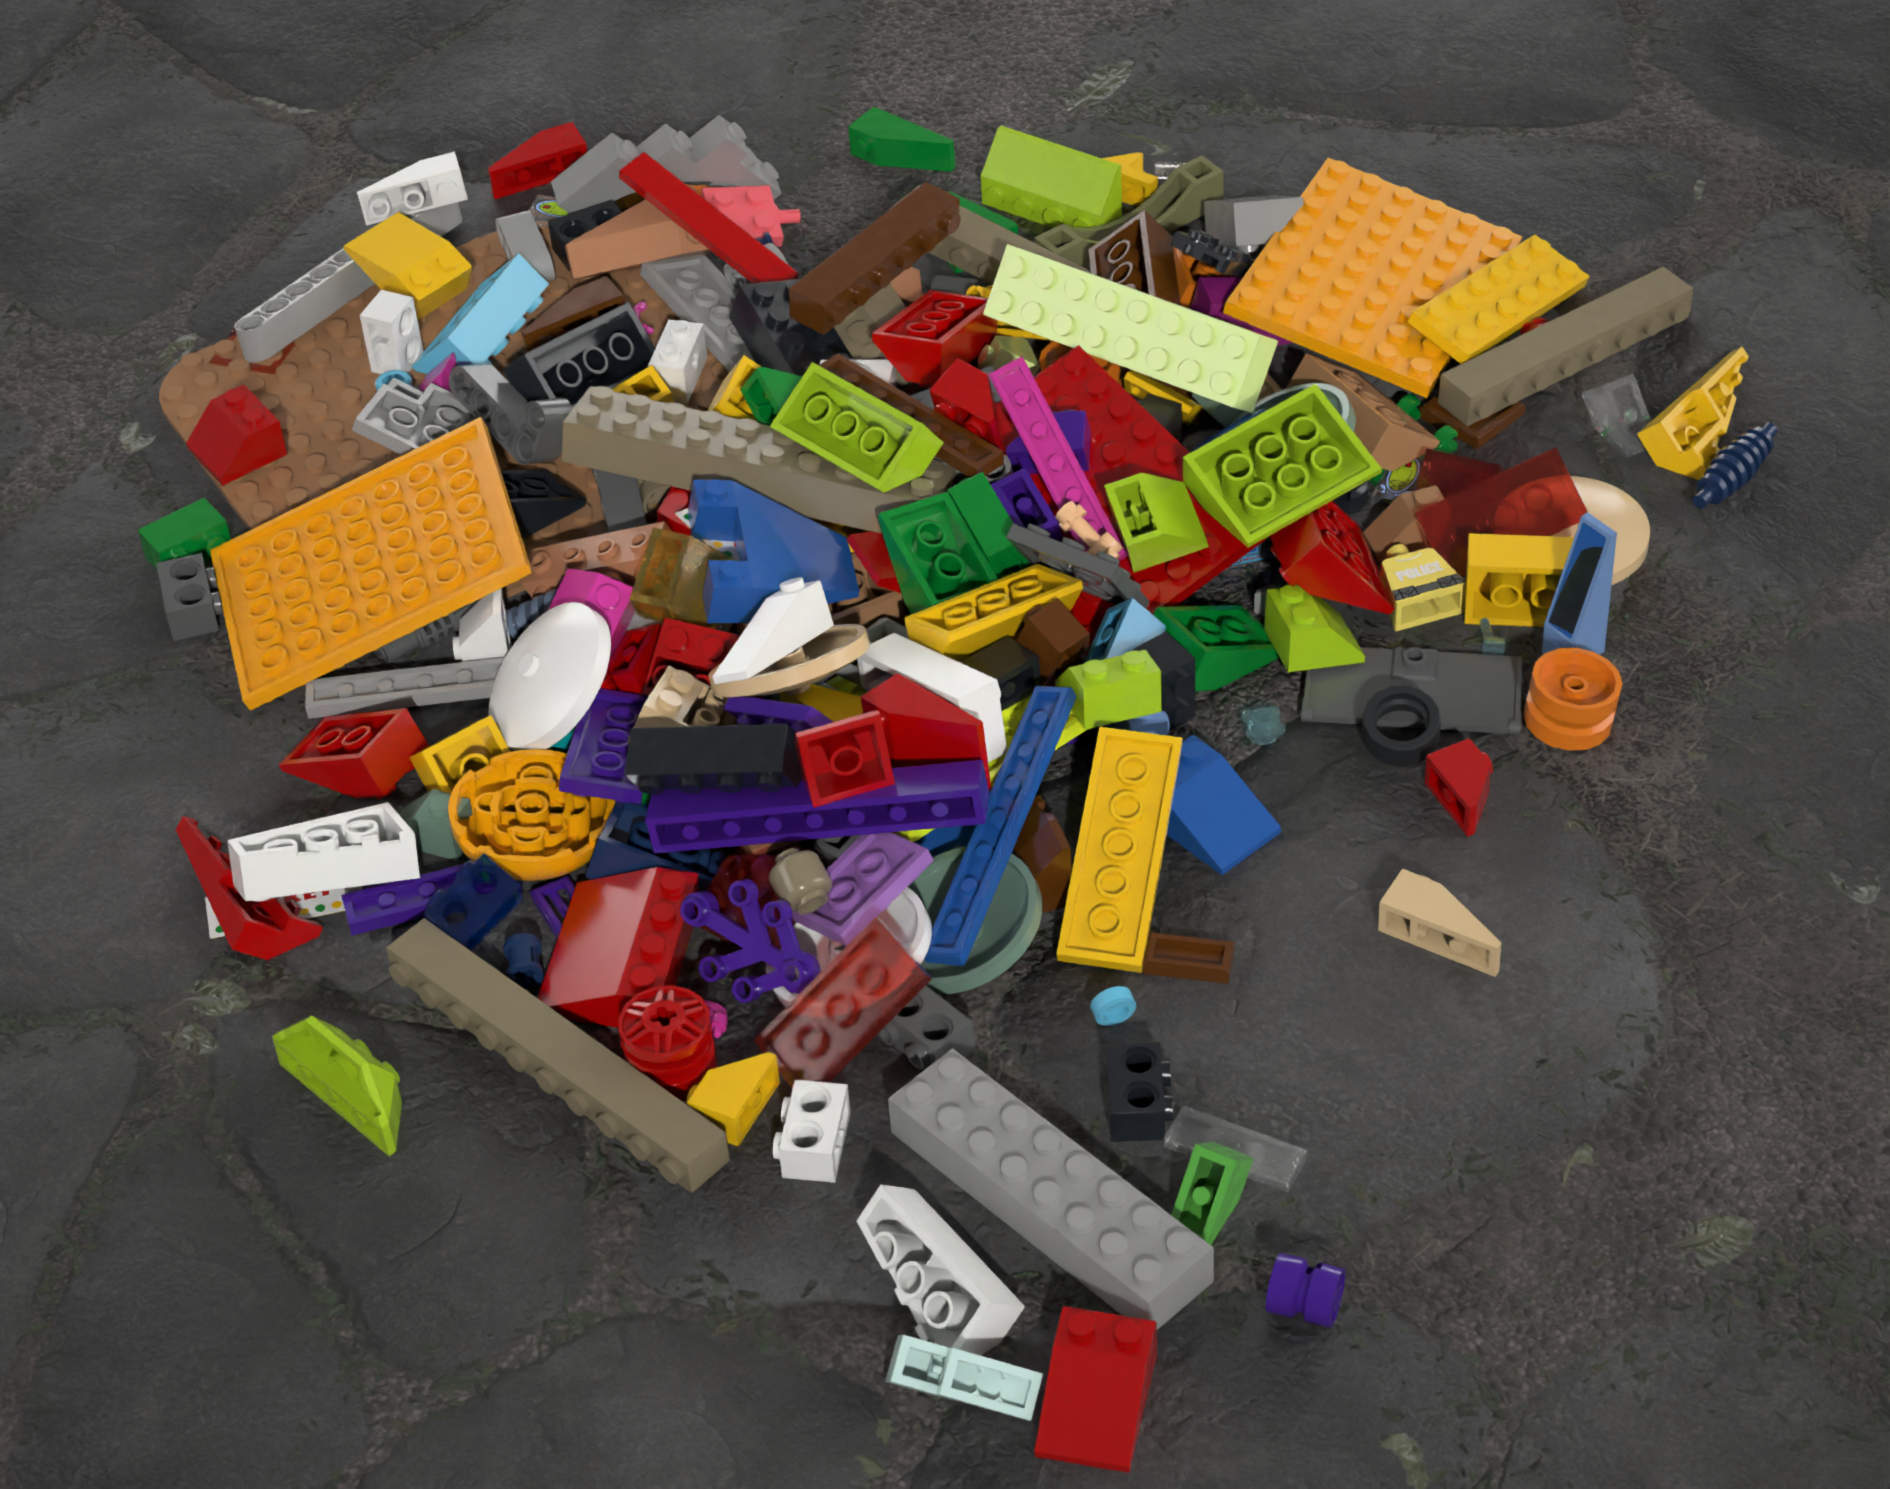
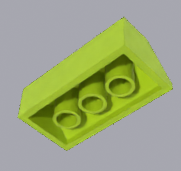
[981,126,1122,228]
[770,362,944,493]

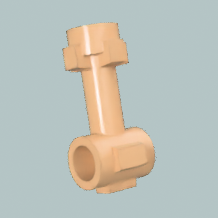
[1055,501,1124,559]

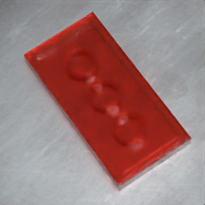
[1414,447,1588,578]
[753,917,932,1089]

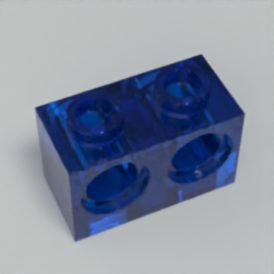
[425,853,523,951]

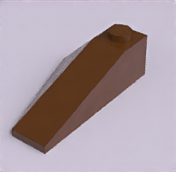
[1011,796,1071,913]

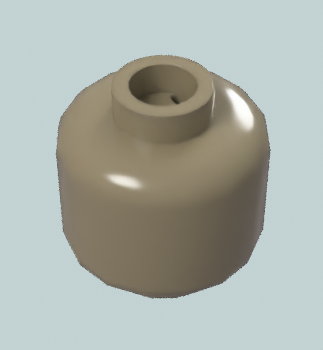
[768,848,832,915]

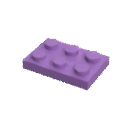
[792,832,934,947]

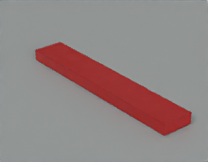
[619,152,799,283]

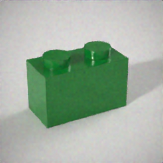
[138,498,231,570]

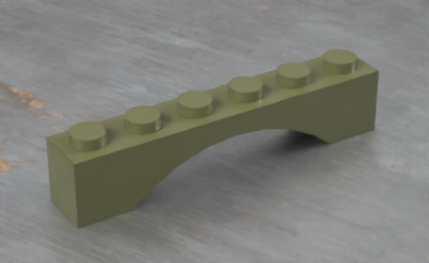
[1034,155,1224,271]

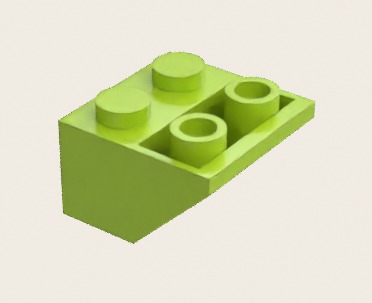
[1104,473,1209,572]

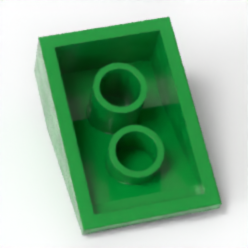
[877,492,998,615]
[1154,605,1280,693]

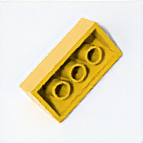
[904,564,1083,662]

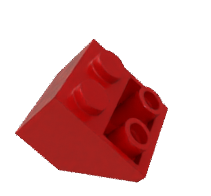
[929,358,1006,455]
[642,617,740,696]

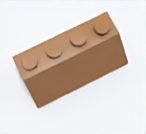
[1286,353,1440,471]

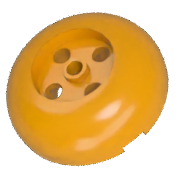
[448,749,615,881]

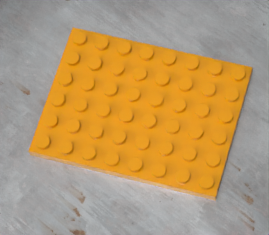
[1223,158,1523,398]
[210,417,532,711]

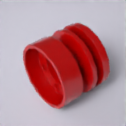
[618,985,717,1102]

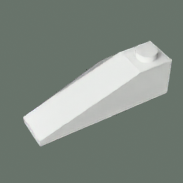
[712,577,834,684]

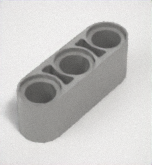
[495,210,555,282]

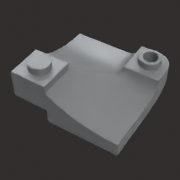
[352,377,476,455]

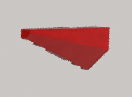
[175,816,324,960]

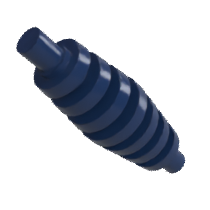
[1692,422,1777,509]

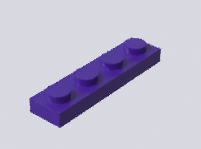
[341,862,516,936]

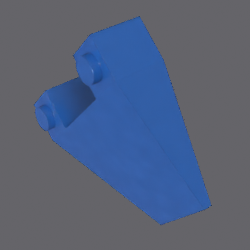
[688,479,859,623]

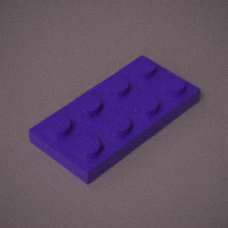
[559,688,649,804]

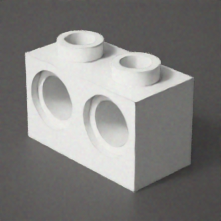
[360,290,424,375]
[773,1080,851,1183]

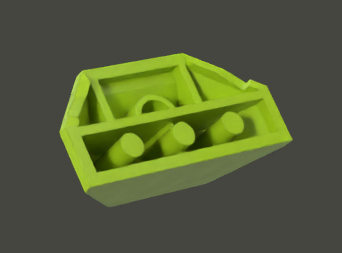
[272,1016,402,1156]

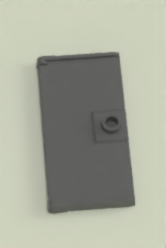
[1299,647,1523,735]

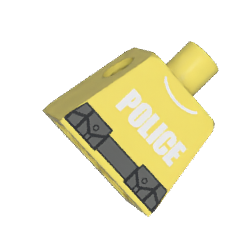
[1380,544,1466,632]

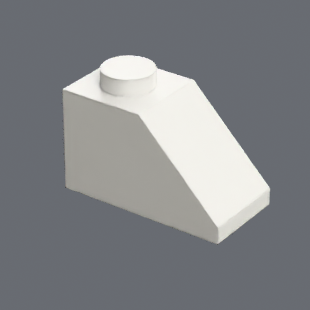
[453,589,512,662]

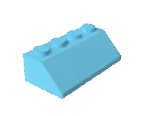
[411,253,549,374]

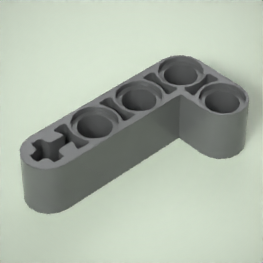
[449,363,572,465]
[591,468,647,533]

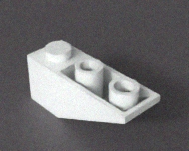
[357,152,468,226]

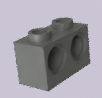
[156,553,224,641]
[875,976,975,1070]

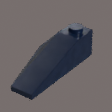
[585,802,764,904]

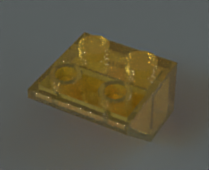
[629,527,736,629]

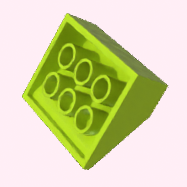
[1183,383,1382,548]

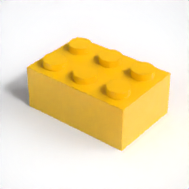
[1464,533,1574,627]

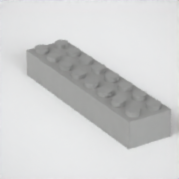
[888,1048,1214,1330]

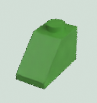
[1171,1141,1254,1245]

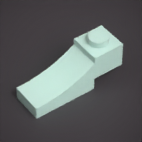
[885,1335,1043,1421]

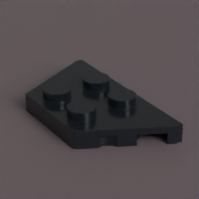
[1170,228,1254,277]

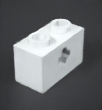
[648,320,708,404]

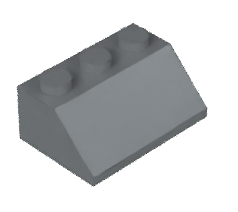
[1204,195,1303,252]

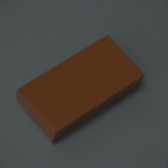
[1143,932,1235,984]

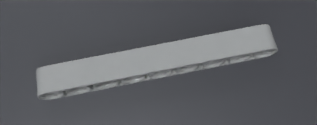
[234,202,463,362]

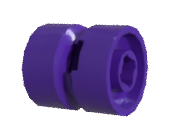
[1266,1252,1346,1328]

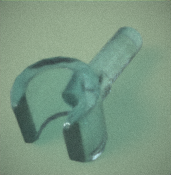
[1480,618,1506,656]

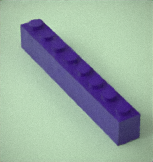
[645,760,990,853]

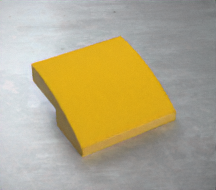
[1124,370,1205,426]

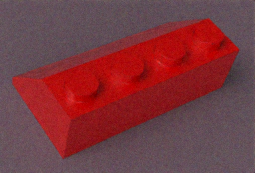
[872,290,997,389]

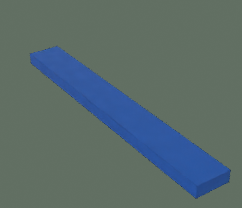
[924,686,1077,966]

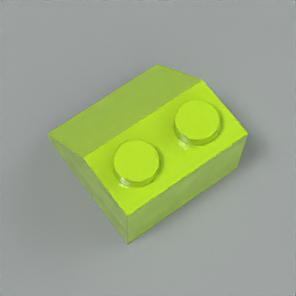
[1264,585,1365,672]
[1055,650,1162,730]

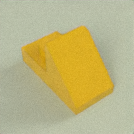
[1102,152,1158,207]

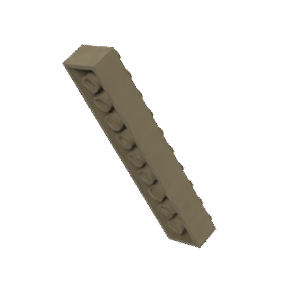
[562,386,956,534]

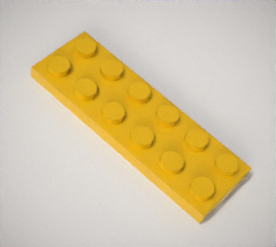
[1408,235,1590,364]
[1056,727,1183,973]

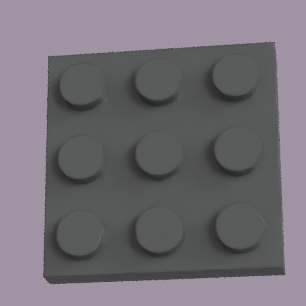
[1006,524,1150,609]

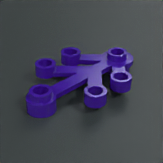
[680,879,821,1003]

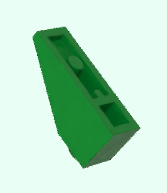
[848,107,955,172]

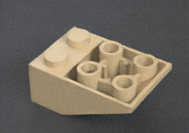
[627,666,737,743]

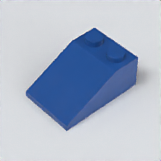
[1167,735,1281,876]

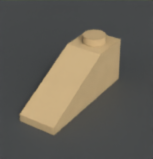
[1378,869,1502,977]

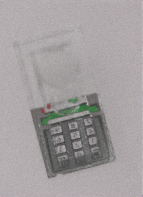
[1582,374,1651,458]

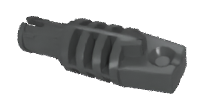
[378,600,478,663]

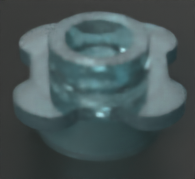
[1241,706,1286,745]

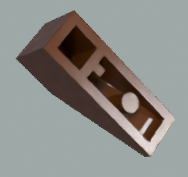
[521,276,625,352]

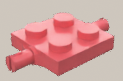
[701,186,801,246]

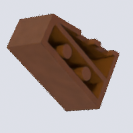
[1014,598,1090,687]

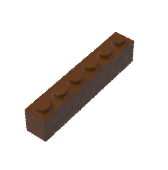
[789,182,961,335]

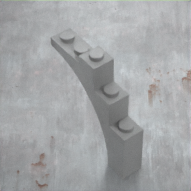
[551,115,782,214]

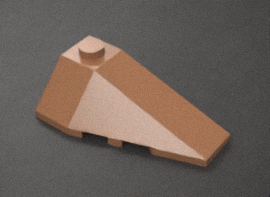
[565,185,712,280]

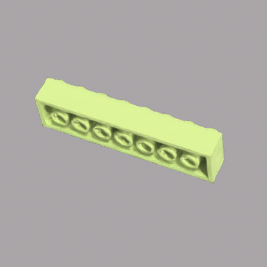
[983,244,1278,413]

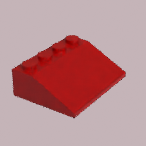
[1268,501,1395,614]
[537,867,699,1028]

